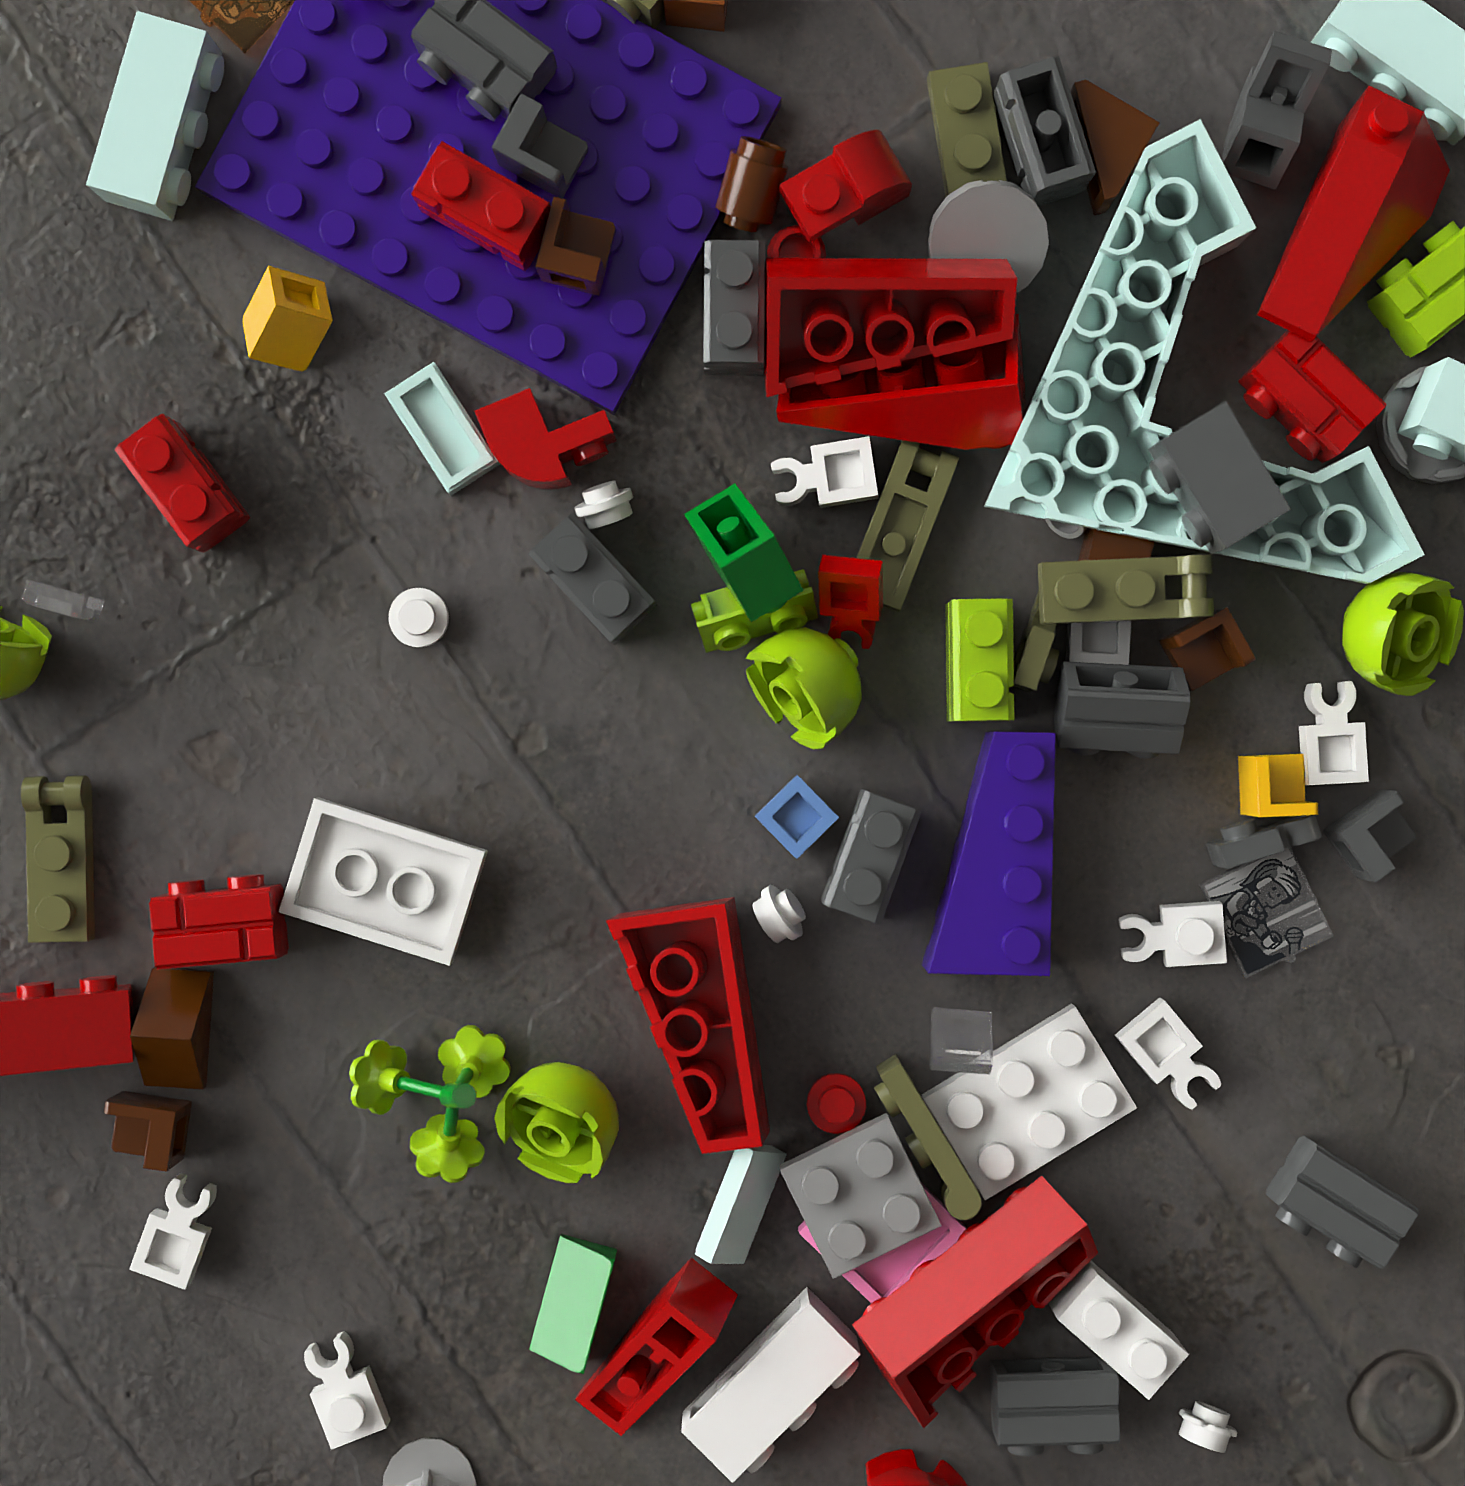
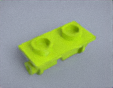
[691,569,818,653]

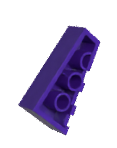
[922,731,1056,976]

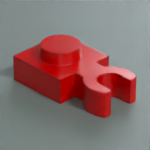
[818,555,883,649]

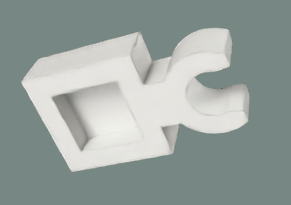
[771,436,879,508]
[1299,681,1369,785]
[1118,901,1227,967]
[1115,997,1221,1110]
[129,1173,217,1290]
[304,1331,391,1450]

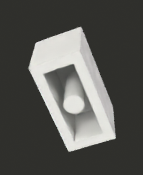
[1049,1261,1189,1400]

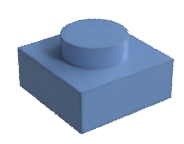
[755,775,839,859]

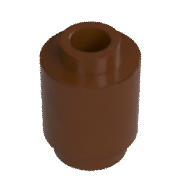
[715,136,788,232]

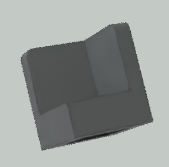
[492,93,588,198]
[1323,790,1416,882]

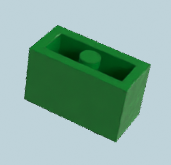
[684,483,804,622]

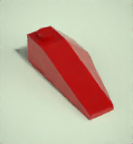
[1257,86,1450,341]
[776,314,1026,450]

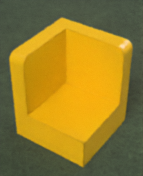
[242,266,333,371]
[1238,754,1319,817]

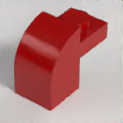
[779,129,912,243]
[474,388,617,490]

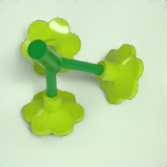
[349,1025,511,1183]

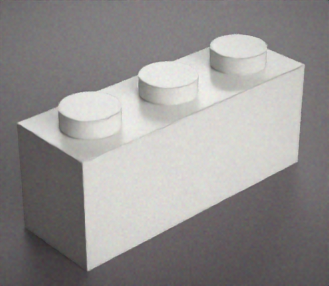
[681,1287,861,1483]

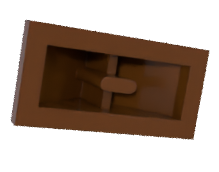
[1070,80,1160,216]
[130,967,214,1090]

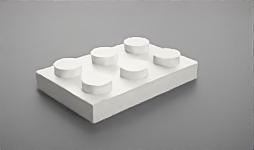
[279,798,488,966]
[922,1003,1137,1200]

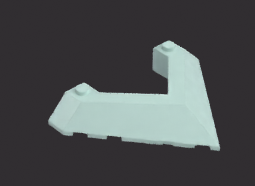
[984,119,1425,584]

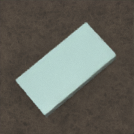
[384,362,500,496]
[695,1145,787,1264]

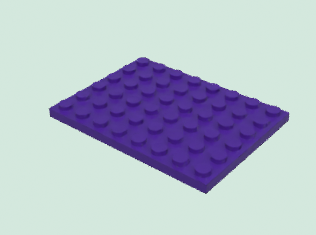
[195,0,782,415]

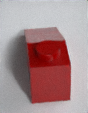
[575,1257,738,1436]

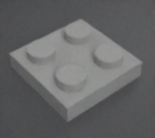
[779,1113,942,1279]

